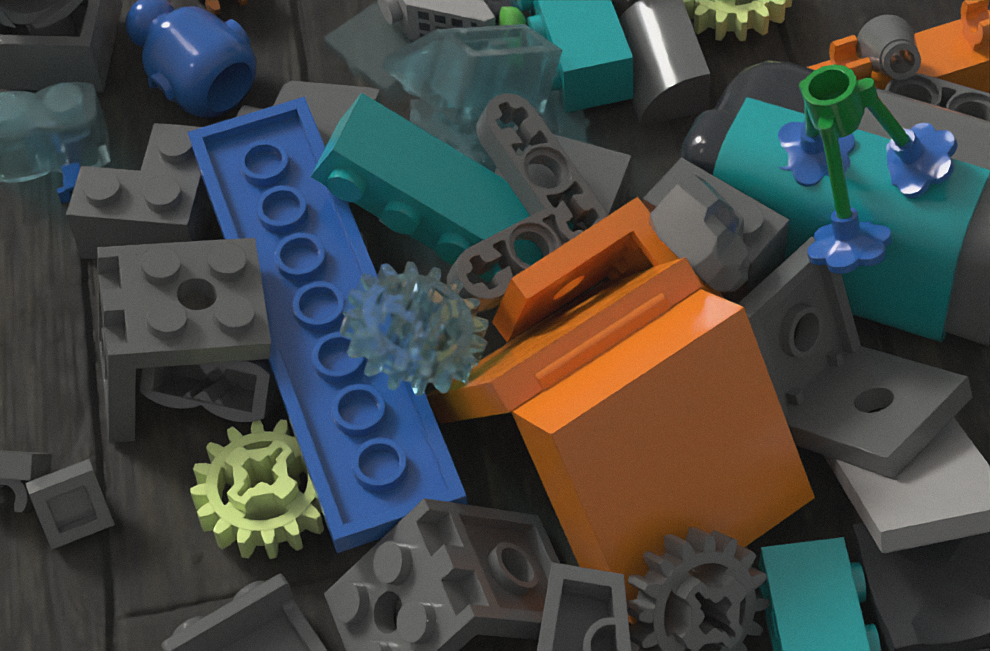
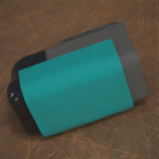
[679,60,990,347]

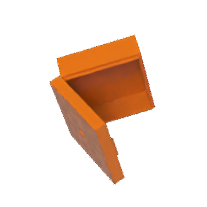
[426,257,815,624]

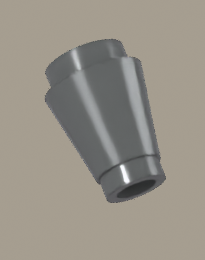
[856,14,921,80]

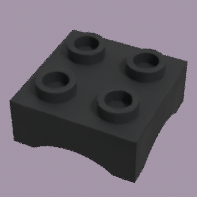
[848,523,990,651]

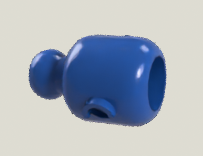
[125,0,257,119]

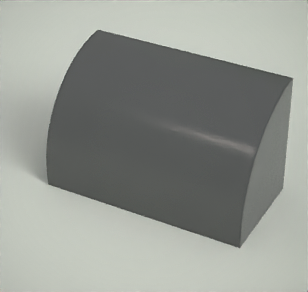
[618,0,710,126]

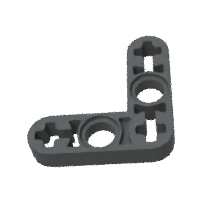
[447,93,608,312]

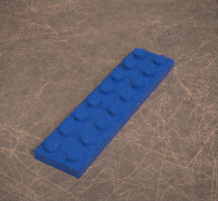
[187,97,468,553]

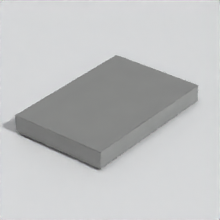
[823,417,990,554]

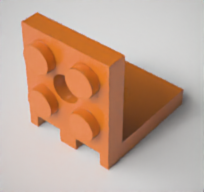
[492,197,724,342]

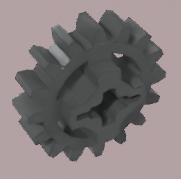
[627,527,769,651]

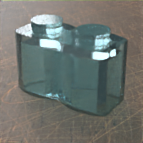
[0,82,111,182]

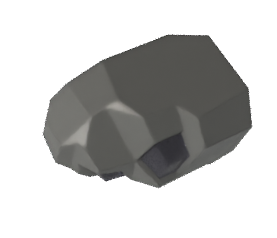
[649,174,750,294]

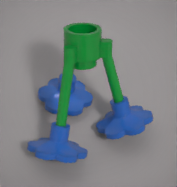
[777,64,958,274]

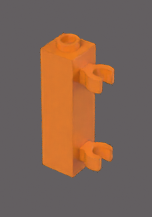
[807,0,990,94]

